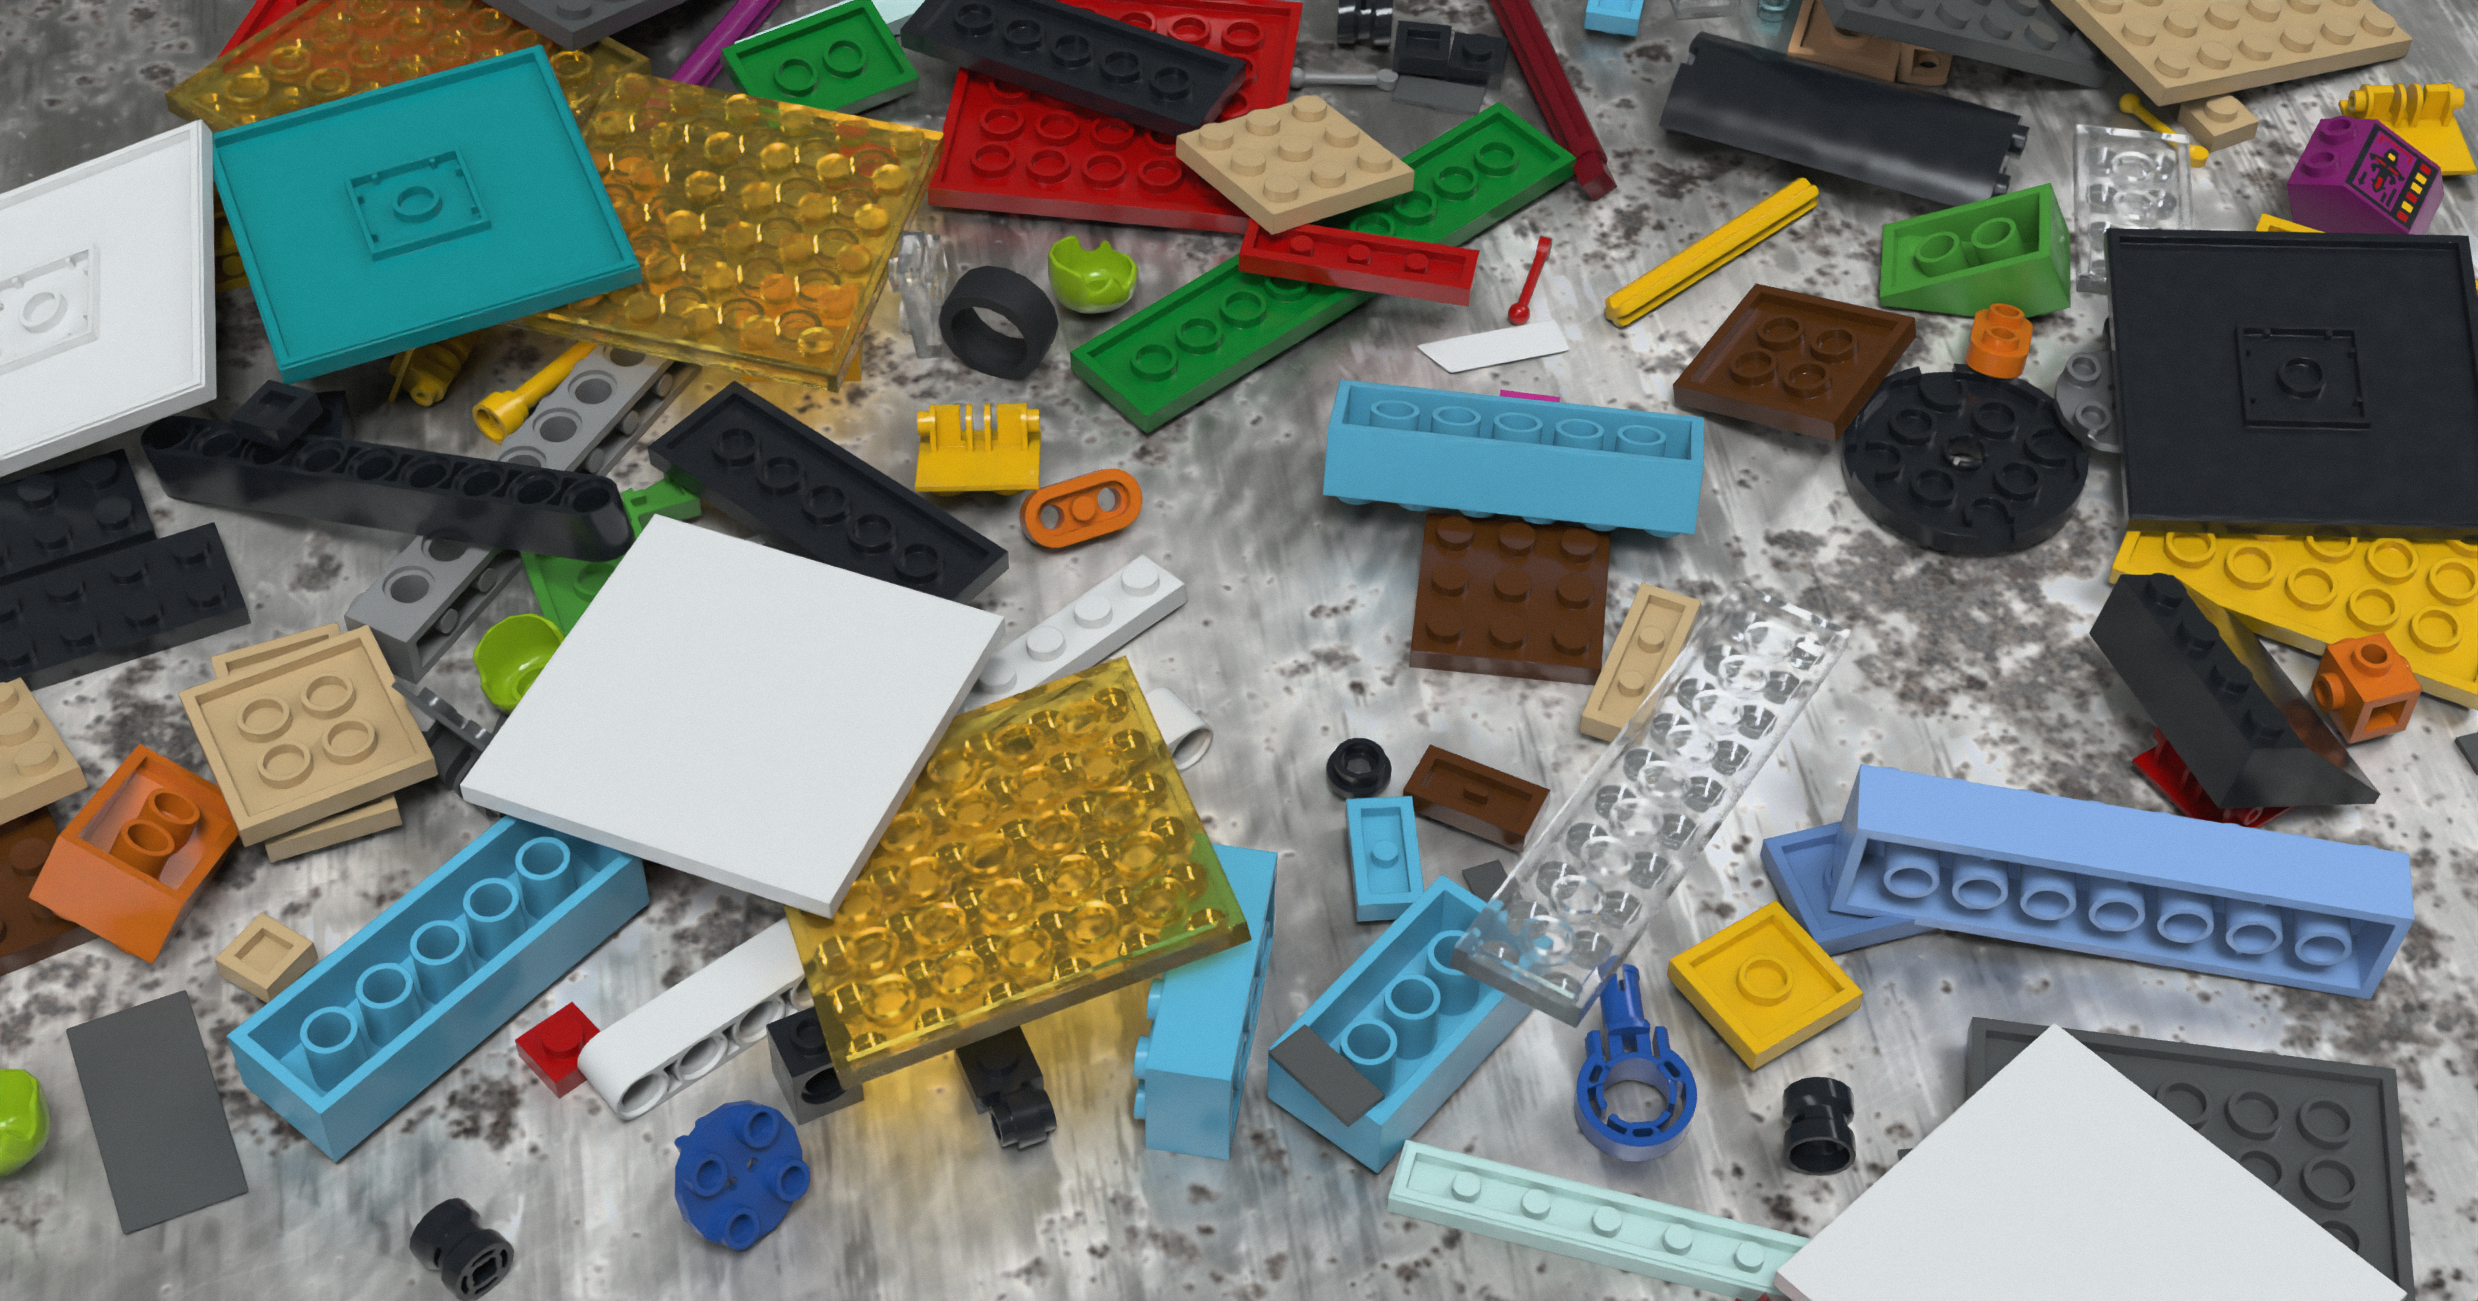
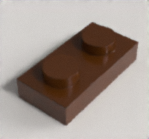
[1403,744,1551,853]

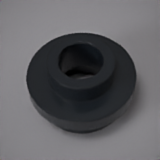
[1326,738,1392,799]

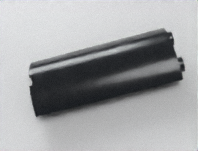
[1659,31,2030,207]

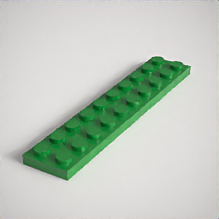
[1070,102,1576,433]

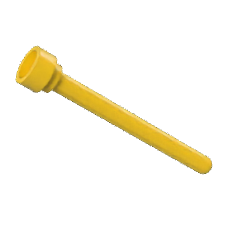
[472,269,689,445]

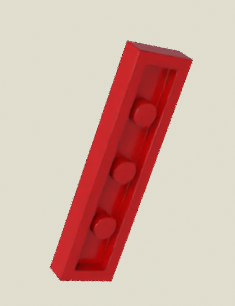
[1239,217,1480,307]

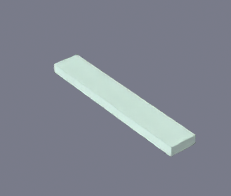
[1387,1140,1812,1301]

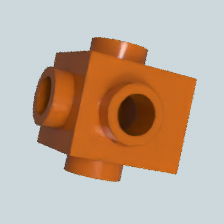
[2311,632,2422,744]

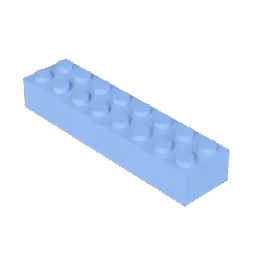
[1830,764,2415,1000]

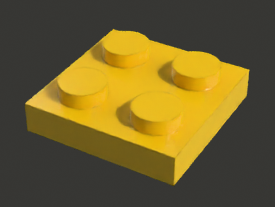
[1667,900,1864,1071]

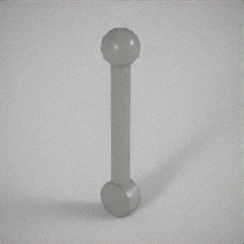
[1291,67,1398,91]

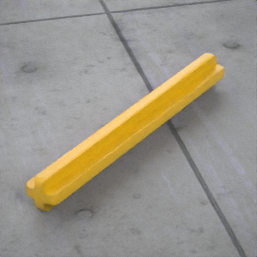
[1603,178,1819,327]

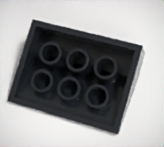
[2089,573,2381,808]

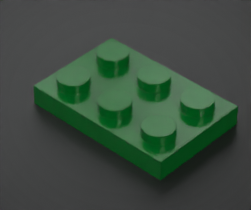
[720,0,920,146]

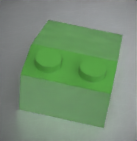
[1880,183,2071,318]

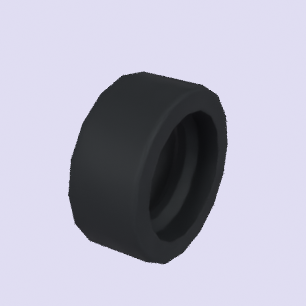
[938,265,1059,380]

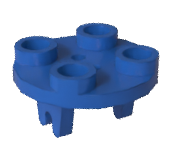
[674,1100,810,1250]

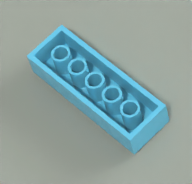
[1323,379,1704,538]
[227,815,650,1162]

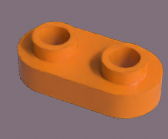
[1965,303,2033,379]
[1019,469,1142,548]

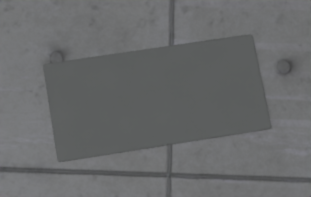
[66,990,248,1234]

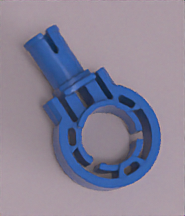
[1574,964,1697,1162]

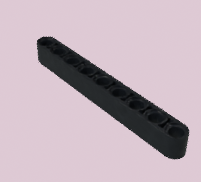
[140,416,635,562]

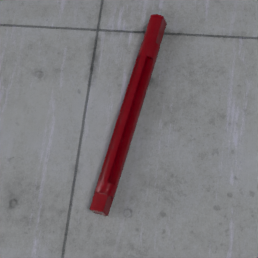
[1490,0,1618,202]

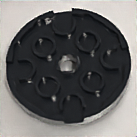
[1841,363,2089,554]

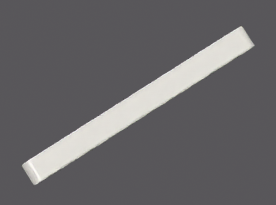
[577,687,1214,1120]

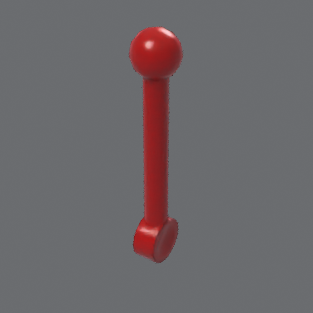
[1508,236,1553,325]

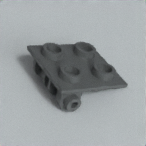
[391,681,507,818]

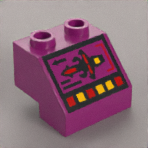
[2287,116,2444,235]

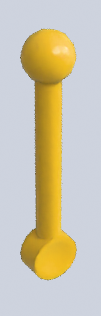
[2119,93,2209,168]

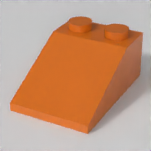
[29,744,240,964]

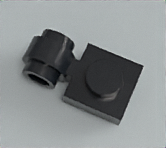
[953,1023,1057,1149]

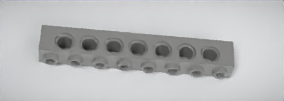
[344,303,702,685]

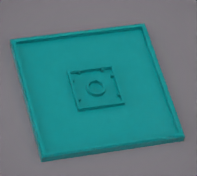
[212,45,643,385]

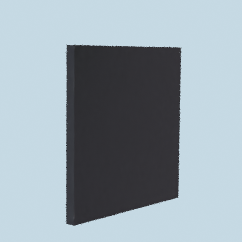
[2103,228,2478,541]

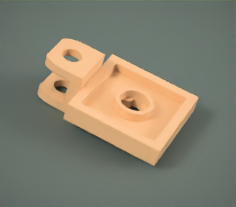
[1787,0,1953,86]

